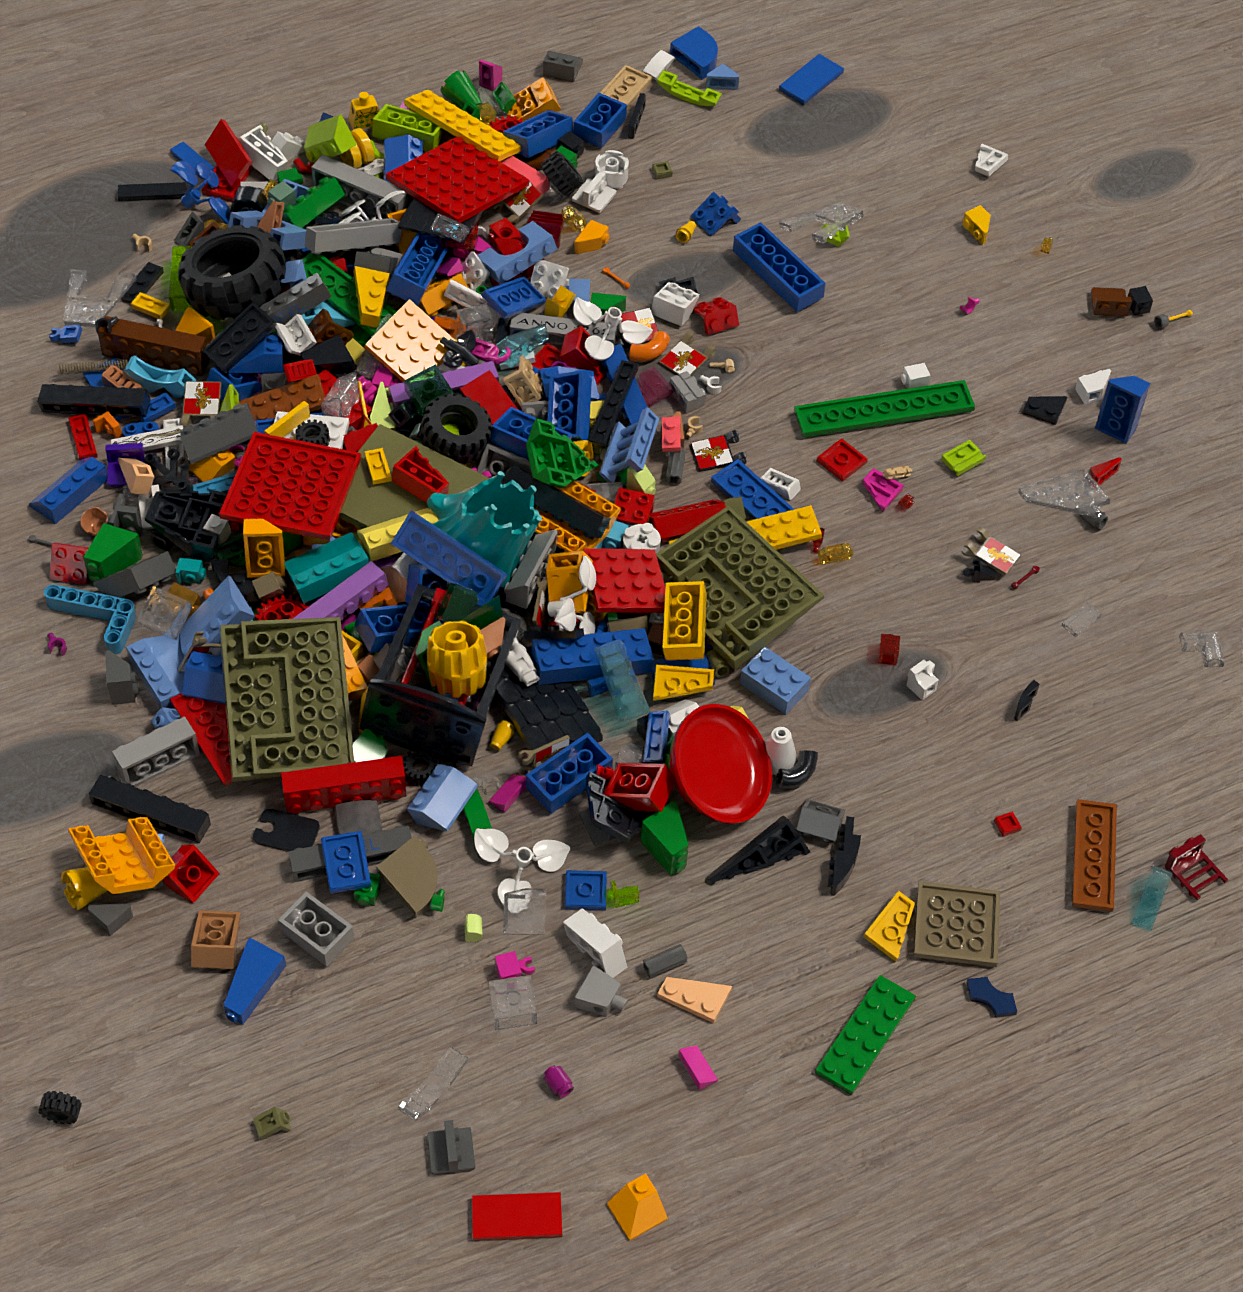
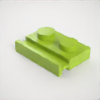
[941,439,986,476]

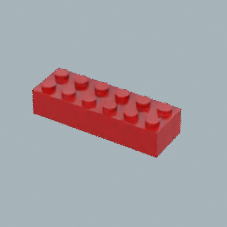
[281,756,407,814]

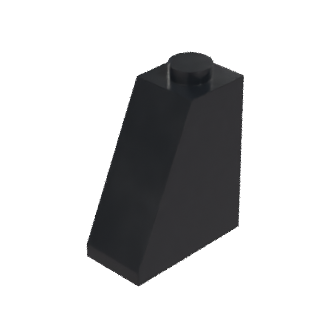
[300,335,357,374]

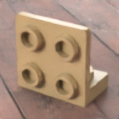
[504,355,542,408]

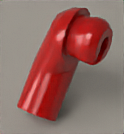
[293,158,315,174]

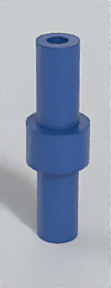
[595,613,608,633]

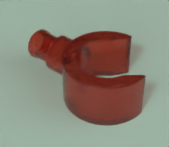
[813,528,825,553]

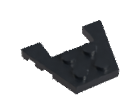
[211,554,285,607]
[586,772,655,843]

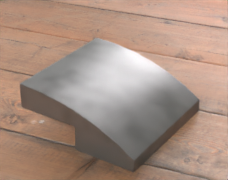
[334,800,383,835]

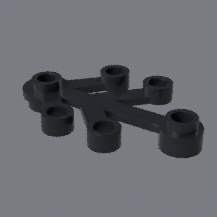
[144,448,193,494]

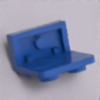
[691,191,741,236]

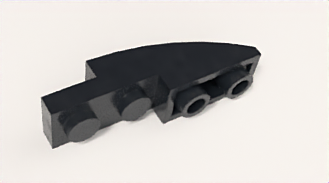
[828,816,861,896]

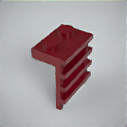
[527,210,567,248]
[1164,834,1228,900]

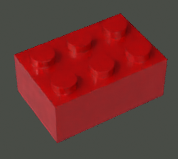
[604,763,676,812]

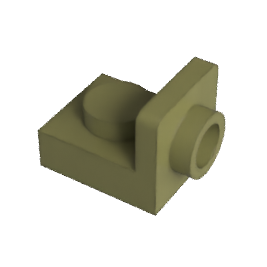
[253,1106,291,1139]

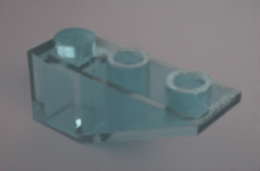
[496,324,549,368]
[1132,866,1173,931]

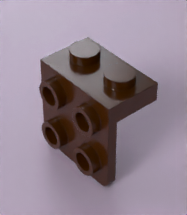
[1091,287,1132,316]
[308,309,354,347]

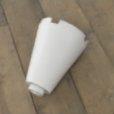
[765,727,798,777]

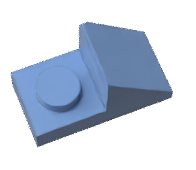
[281,259,307,289]

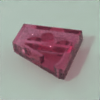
[639,366,674,408]

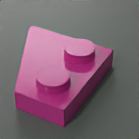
[863,468,904,511]

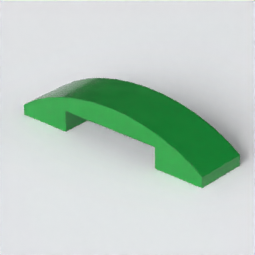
[463,789,492,857]

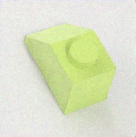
[627,465,656,495]

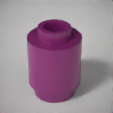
[543,1065,574,1098]

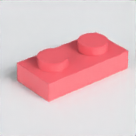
[662,417,681,452]

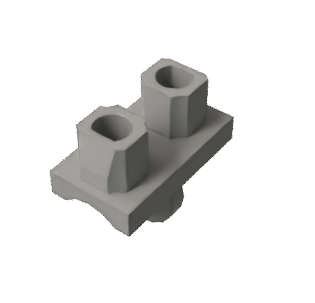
[521,400,549,421]

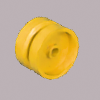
[339,128,375,169]

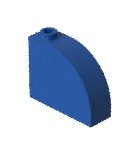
[670,26,718,80]

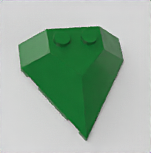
[526,418,598,488]

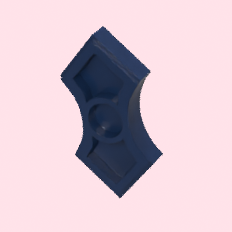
[966,977,1017,1017]

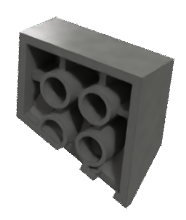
[93,551,176,597]

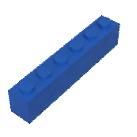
[601,344,657,434]

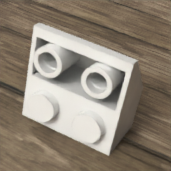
[651,282,700,326]

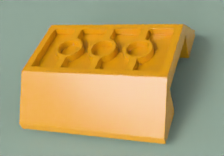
[535,481,621,552]
[68,817,175,894]

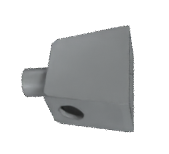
[575,966,628,1016]

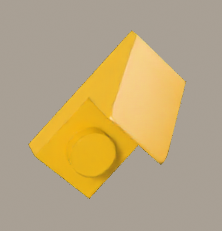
[544,285,576,318]

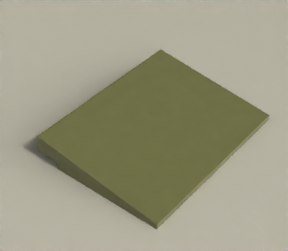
[339,424,503,529]
[656,506,824,670]
[219,617,354,782]

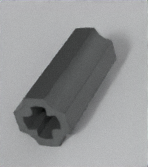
[666,448,686,485]
[643,944,688,978]

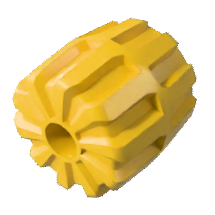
[427,621,487,698]

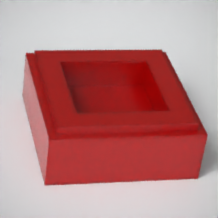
[994,811,1022,837]

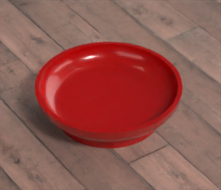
[670,704,772,824]

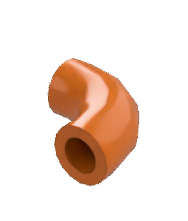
[629,331,670,362]

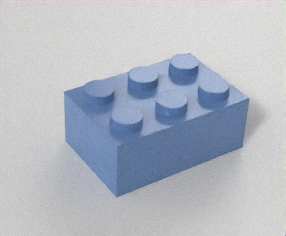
[740,647,811,715]

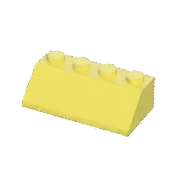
[357,508,439,562]

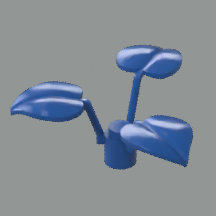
[170,161,231,226]

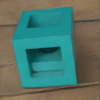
[175,558,206,584]

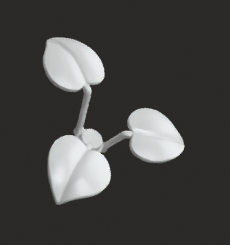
[338,190,406,224]
[573,297,653,360]
[548,556,596,634]
[474,829,570,913]

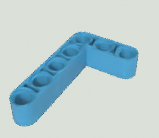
[44,585,137,654]

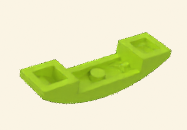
[657,70,722,106]

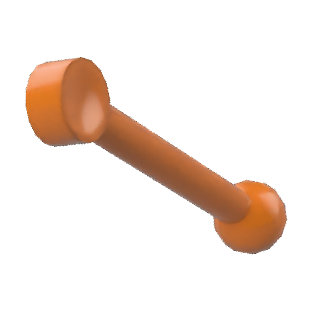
[603,267,630,289]

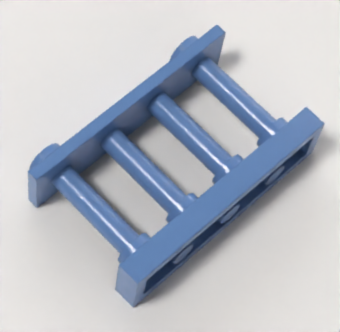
[599,407,660,485]

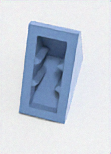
[706,64,739,89]

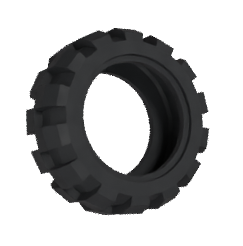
[178,225,286,320]

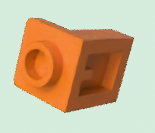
[93,412,122,439]

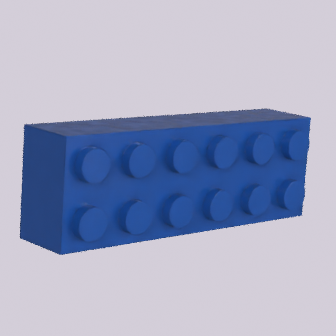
[733,222,826,312]
[386,233,451,306]
[530,628,654,685]

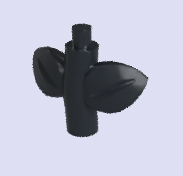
[440,329,479,369]

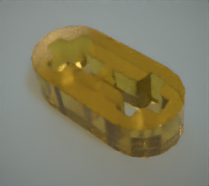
[561,206,587,232]
[817,543,854,564]

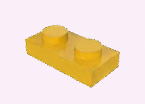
[131,292,171,319]
[364,448,392,485]

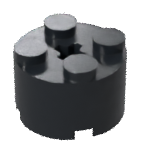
[230,186,268,213]

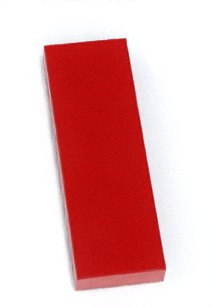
[68,414,98,460]

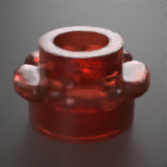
[898,493,915,510]

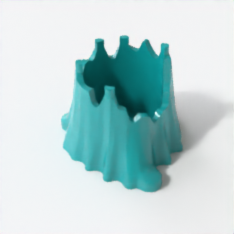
[427,471,542,588]

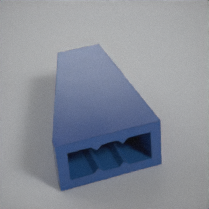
[224,937,286,1025]

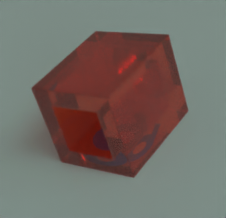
[878,634,900,666]

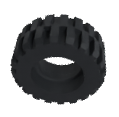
[419,394,492,464]

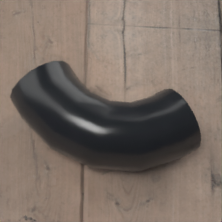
[776,750,818,789]

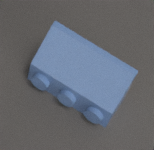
[407,764,478,831]

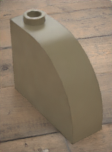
[376,836,438,917]

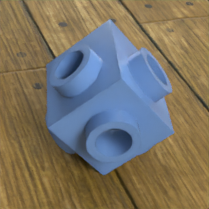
[151,707,181,729]

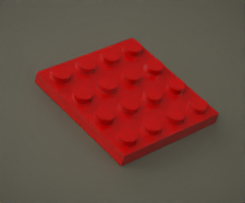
[583,548,666,613]

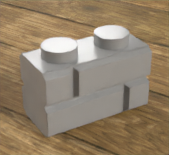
[669,371,706,413]

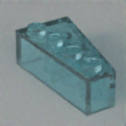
[594,639,651,721]

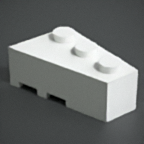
[239,125,288,182]
[563,908,628,978]

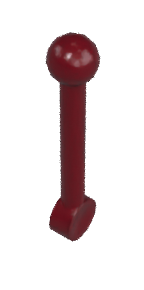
[1011,566,1040,589]

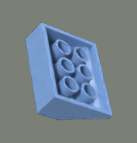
[179,576,255,656]
[126,633,185,709]

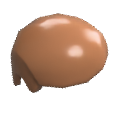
[80,507,109,537]

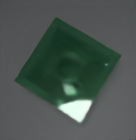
[404,364,454,418]
[435,583,479,623]

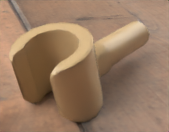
[710,359,735,373]

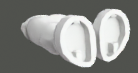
[498,630,540,686]

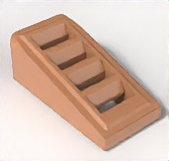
[102,365,142,388]

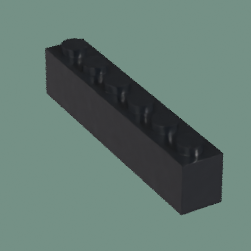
[37,384,151,417]
[504,466,611,540]
[89,775,211,843]

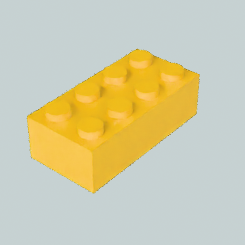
[663,581,707,660]

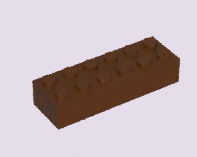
[98,316,210,376]

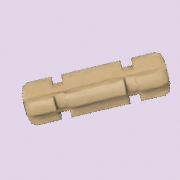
[883,466,912,480]

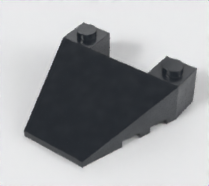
[145,491,228,563]

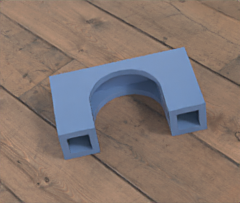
[228,211,306,250]
[477,221,558,285]

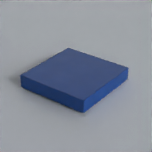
[565,870,607,911]

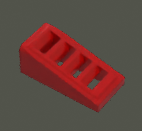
[283,359,317,382]

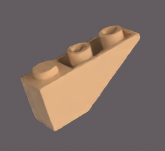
[118,458,154,495]

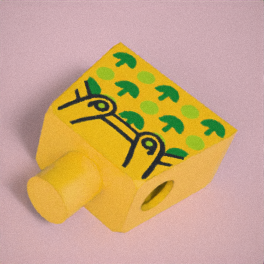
[348,92,379,130]

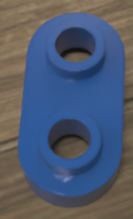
[122,421,159,437]

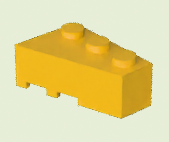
[354,266,390,328]

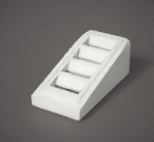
[760,468,801,500]

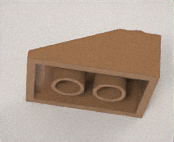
[191,910,241,969]

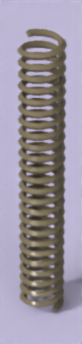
[57,359,128,375]

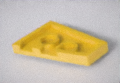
[653,665,714,701]
[863,891,915,962]

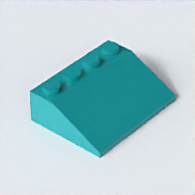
[285,532,369,604]

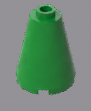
[440,70,483,113]

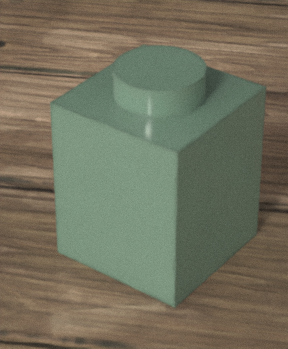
[268,181,295,207]

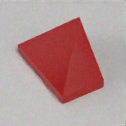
[1090,457,1122,489]

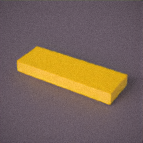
[264,401,310,437]

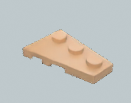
[657,977,732,1023]

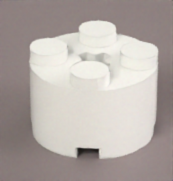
[595,150,629,189]
[623,523,661,553]

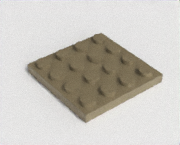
[913,881,1000,967]

